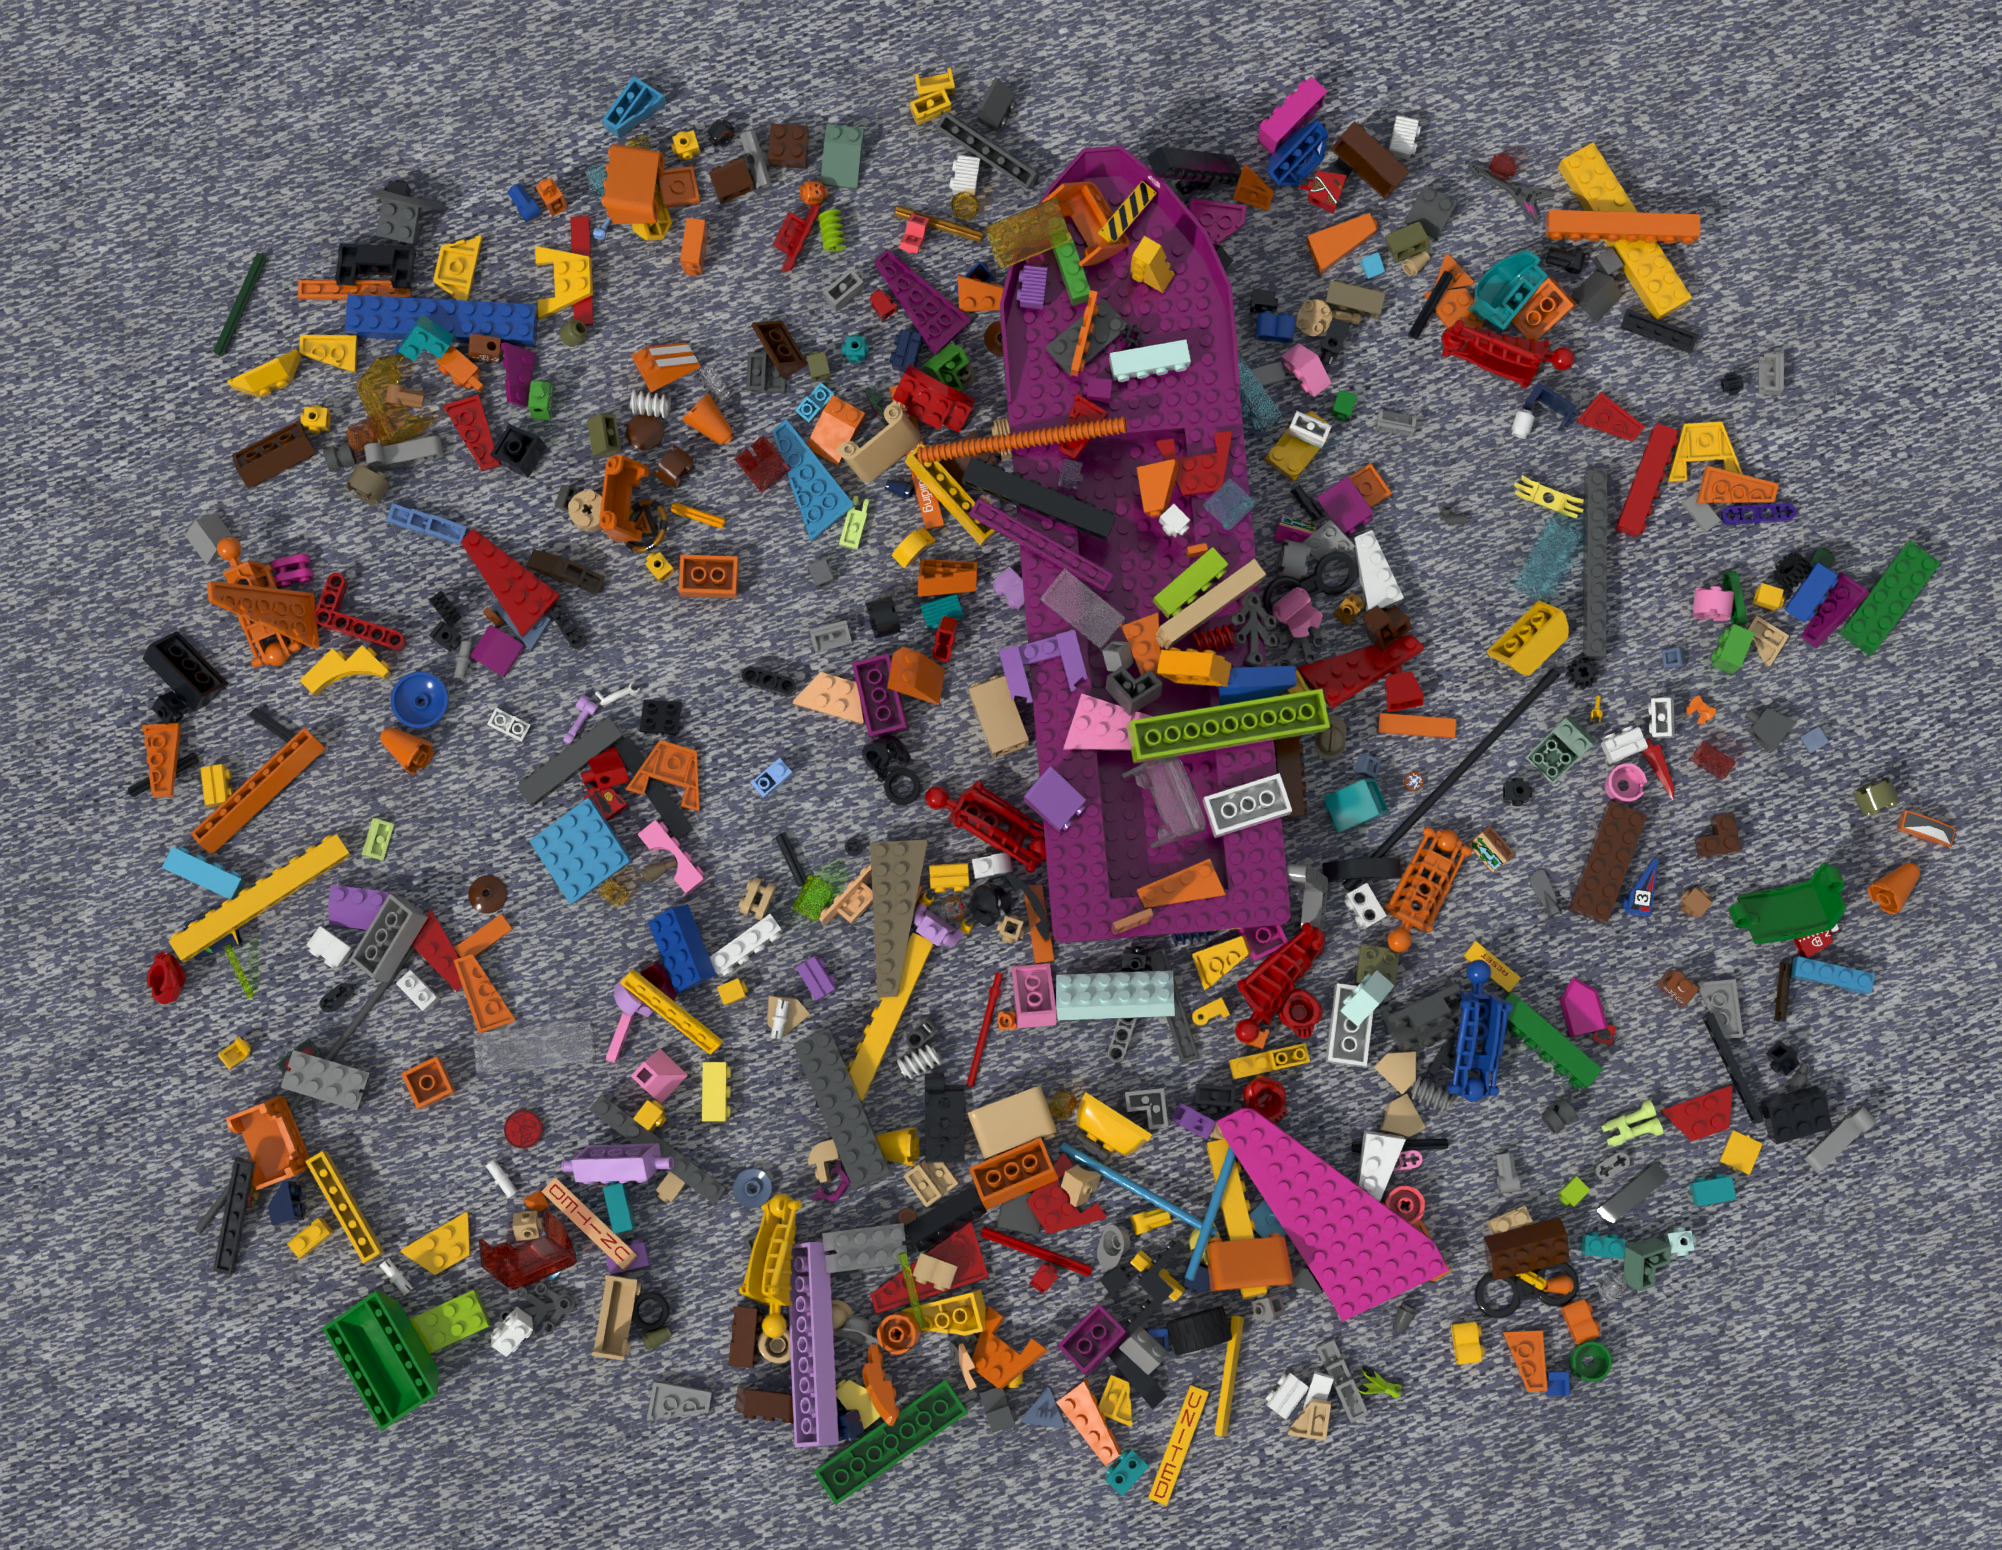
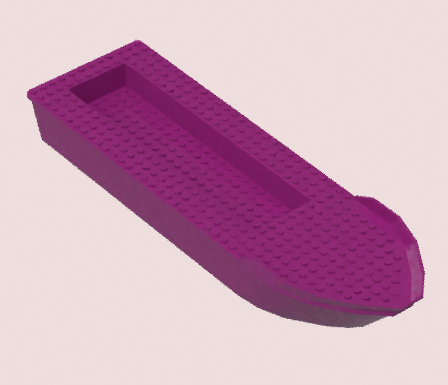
[1000,146,1291,943]

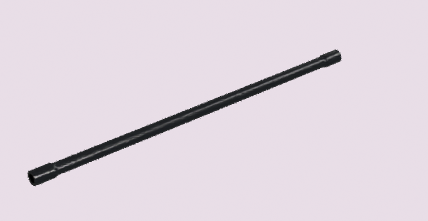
[1341,668,1560,892]

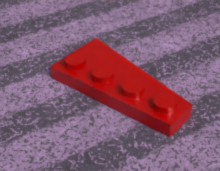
[442,394,501,471]
[412,909,462,992]

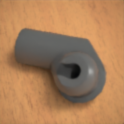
[1440,506,1467,525]

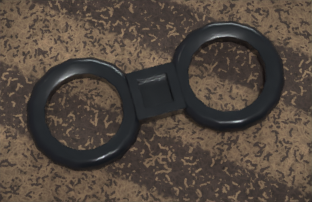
[1262,551,1357,617]
[1475,1262,1579,1318]

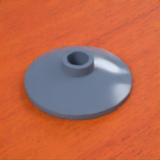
[733,1169,772,1208]

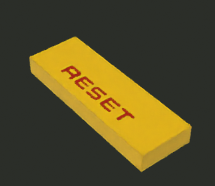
[1463,941,1521,993]

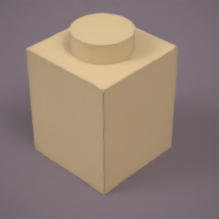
[656,1172,686,1203]

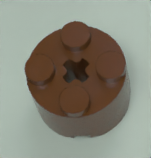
[652,445,695,489]

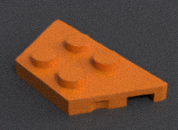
[1424,288,1486,342]

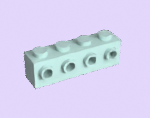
[1109,340,1191,382]

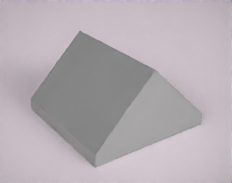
[185,513,233,565]

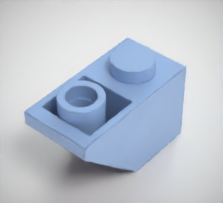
[751,758,794,798]

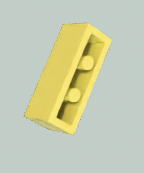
[702,1062,731,1122]

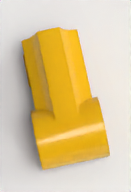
[1130,1208,1172,1235]

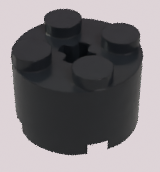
[865,596,901,639]

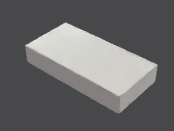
[1303,1371,1334,1409]

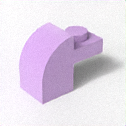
[614,975,654,1017]

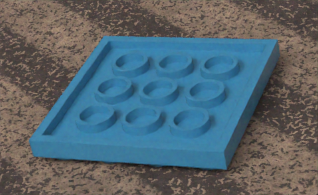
[529,797,632,905]

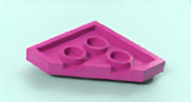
[1189,199,1246,245]

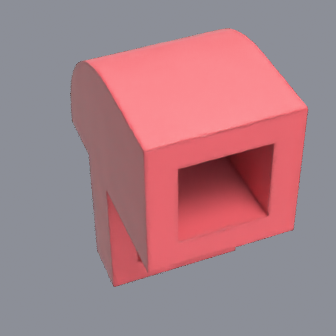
[899,213,930,253]

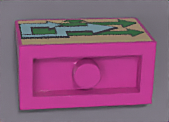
[1274,514,1318,543]

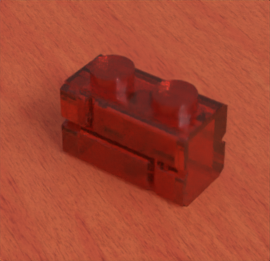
[1689,741,1736,780]

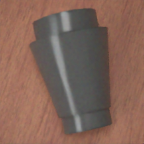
[1392,1302,1416,1334]

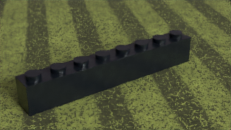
[1146,147,1242,185]
[962,458,1116,542]

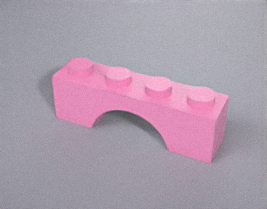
[637,820,705,895]

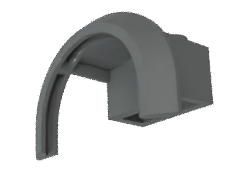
[371,188,447,244]

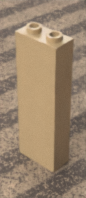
[1155,559,1266,650]

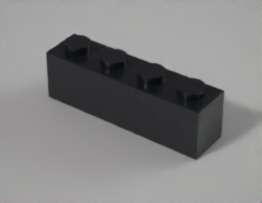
[904,1186,987,1252]

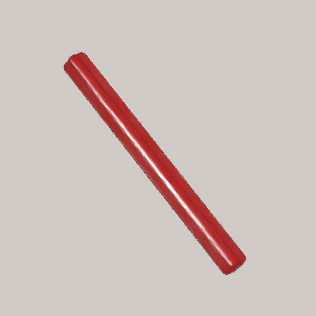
[981,1227,1092,1276]

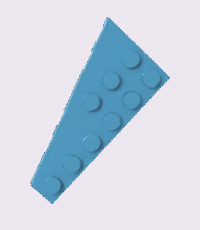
[772,419,856,542]

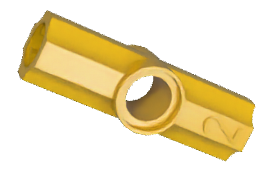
[1130,1250,1186,1302]

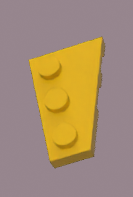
[1192,935,1251,991]

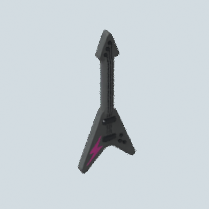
[1468,163,1554,223]

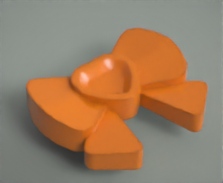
[1686,695,1716,724]

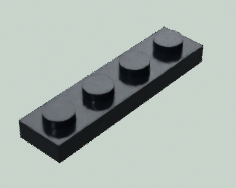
[1620,309,1698,354]

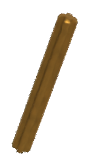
[894,206,984,242]

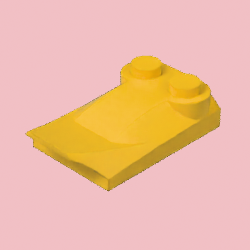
[1264,411,1328,482]

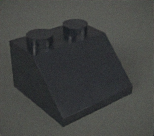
[490,424,547,478]

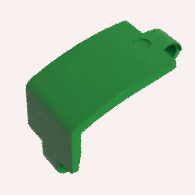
[1728,863,1846,944]

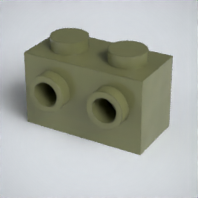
[1385,221,1430,263]
[587,413,621,457]

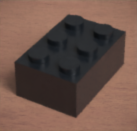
[1761,1085,1833,1144]

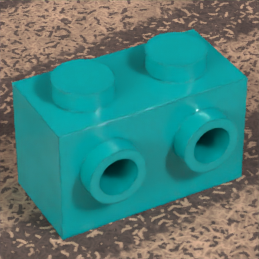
[1580,1232,1626,1259]
[1104,1449,1149,1496]

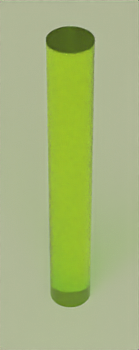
[223,943,255,999]

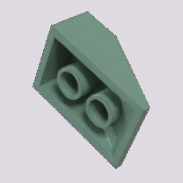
[821,124,865,189]

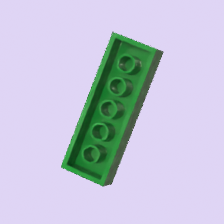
[1838,540,1941,656]
[1503,992,1603,1089]

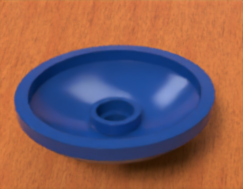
[390,672,449,729]

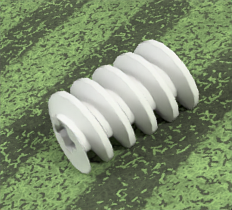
[630,389,671,419]
[897,1044,941,1079]

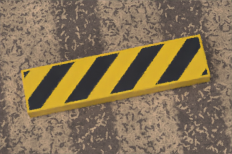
[1098,181,1157,244]

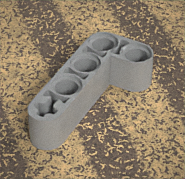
[364,436,444,471]
[1803,1106,1877,1173]

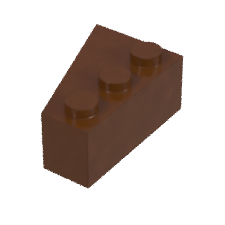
[728,1305,763,1368]
[734,1386,794,1424]

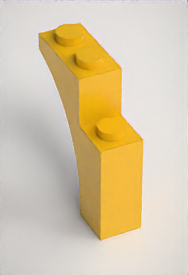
[299,645,392,697]

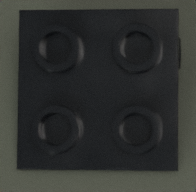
[639,700,682,736]

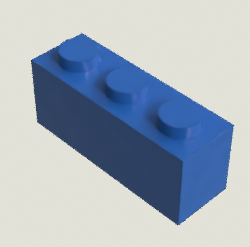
[1784,561,1838,623]

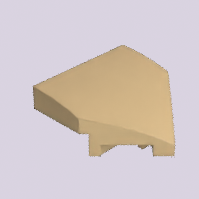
[766,995,810,1038]
[1374,1051,1417,1094]
[1380,1093,1426,1138]

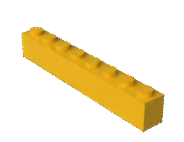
[1206,1139,1269,1299]

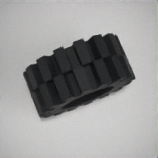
[1773,552,1811,589]
[429,591,462,627]

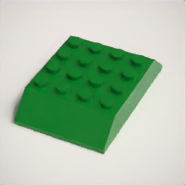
[322,1290,439,1431]

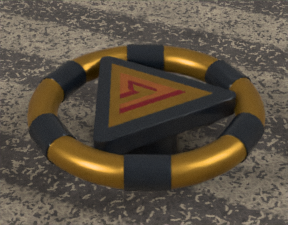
[624,499,668,553]

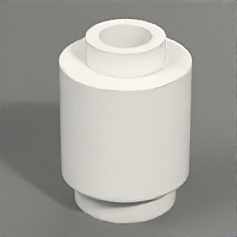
[1511,409,1535,439]

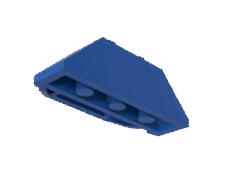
[1266,120,1329,186]

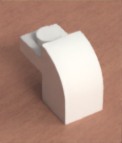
[972,853,1013,879]

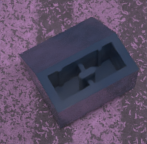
[268,1181,306,1225]

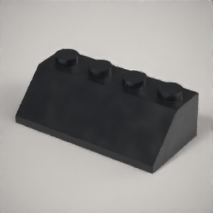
[142,631,229,712]

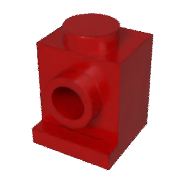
[869,289,898,321]

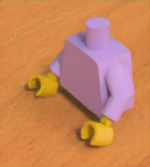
[912,892,973,947]

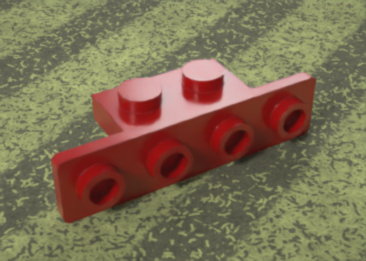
[772,204,820,273]

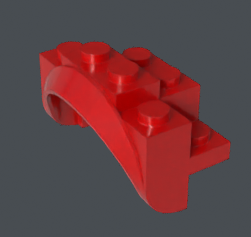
[892,364,977,433]

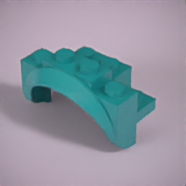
[1468,250,1548,331]

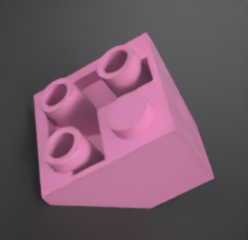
[631,1049,688,1104]

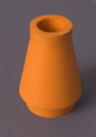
[1543,1275,1573,1295]

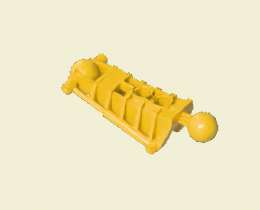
[739,1193,802,1338]

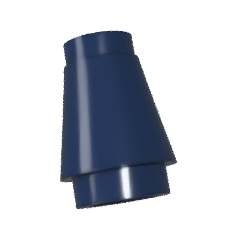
[885,479,914,500]

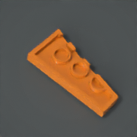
[1070,290,1099,377]

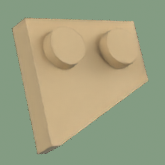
[1747,616,1789,667]
[1288,1398,1331,1441]

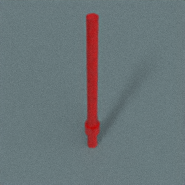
[966,972,1003,1087]

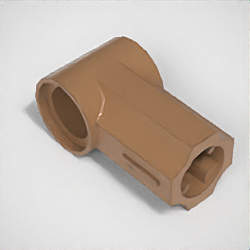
[385,384,425,409]

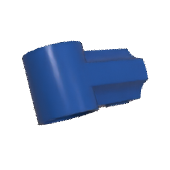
[507,183,542,223]

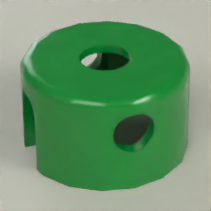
[1569,1341,1612,1382]

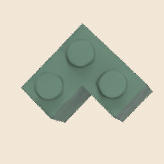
[1623,1237,1671,1291]

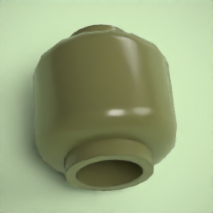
[559,319,588,347]

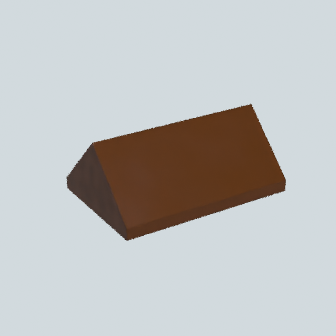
[751,320,808,379]

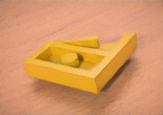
[1098,1374,1133,1427]

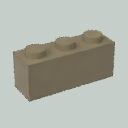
[1325,280,1386,320]

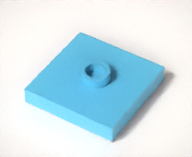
[1249,1199,1286,1238]

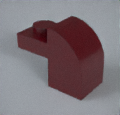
[640,961,678,1001]

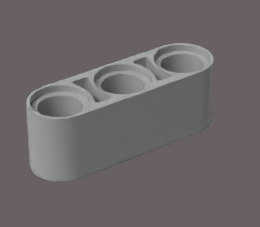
[1107,1017,1137,1063]

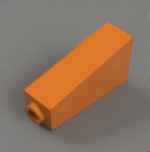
[1306,213,1378,275]

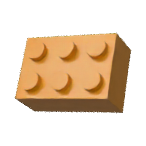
[1157,648,1231,687]

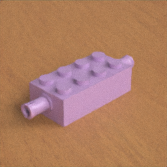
[562,1143,674,1184]

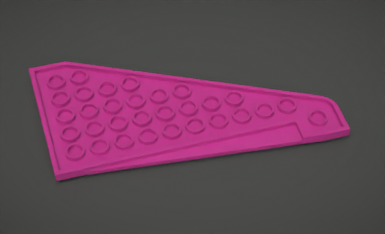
[1216,1107,1449,1322]

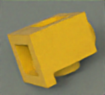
[645,552,675,584]

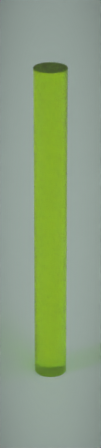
[898,1252,926,1329]

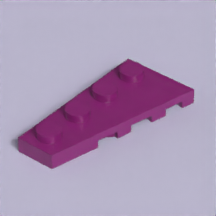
[1801,572,1870,649]

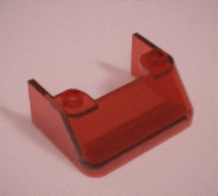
[479,1210,577,1290]

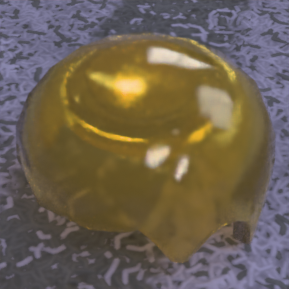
[950,191,980,220]

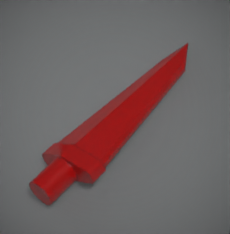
[1642,738,1675,800]

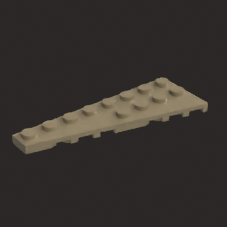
[870,839,927,998]

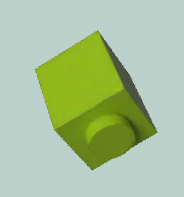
[1557,1176,1590,1207]

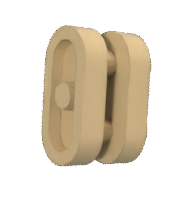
[738,877,777,921]

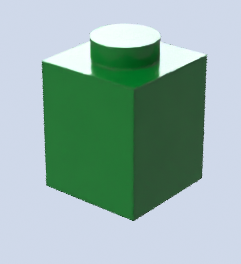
[1331,389,1357,422]

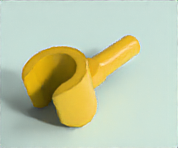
[1590,696,1603,723]

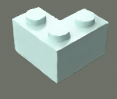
[1340,970,1394,1026]

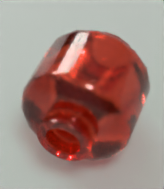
[1488,153,1518,180]

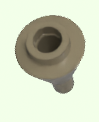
[641,859,677,883]

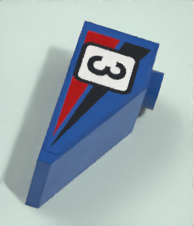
[1622,858,1658,918]

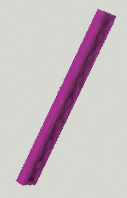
[969,498,1114,592]

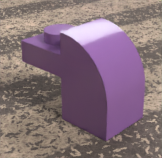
[1170,1103,1216,1139]

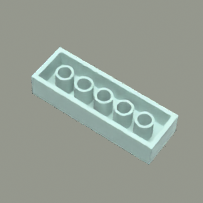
[1056,970,1175,1020]

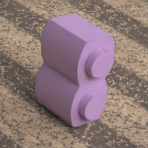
[993,567,1025,611]

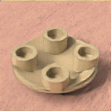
[1296,299,1333,336]

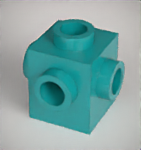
[842,334,869,363]

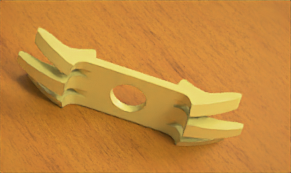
[1514,475,1584,518]

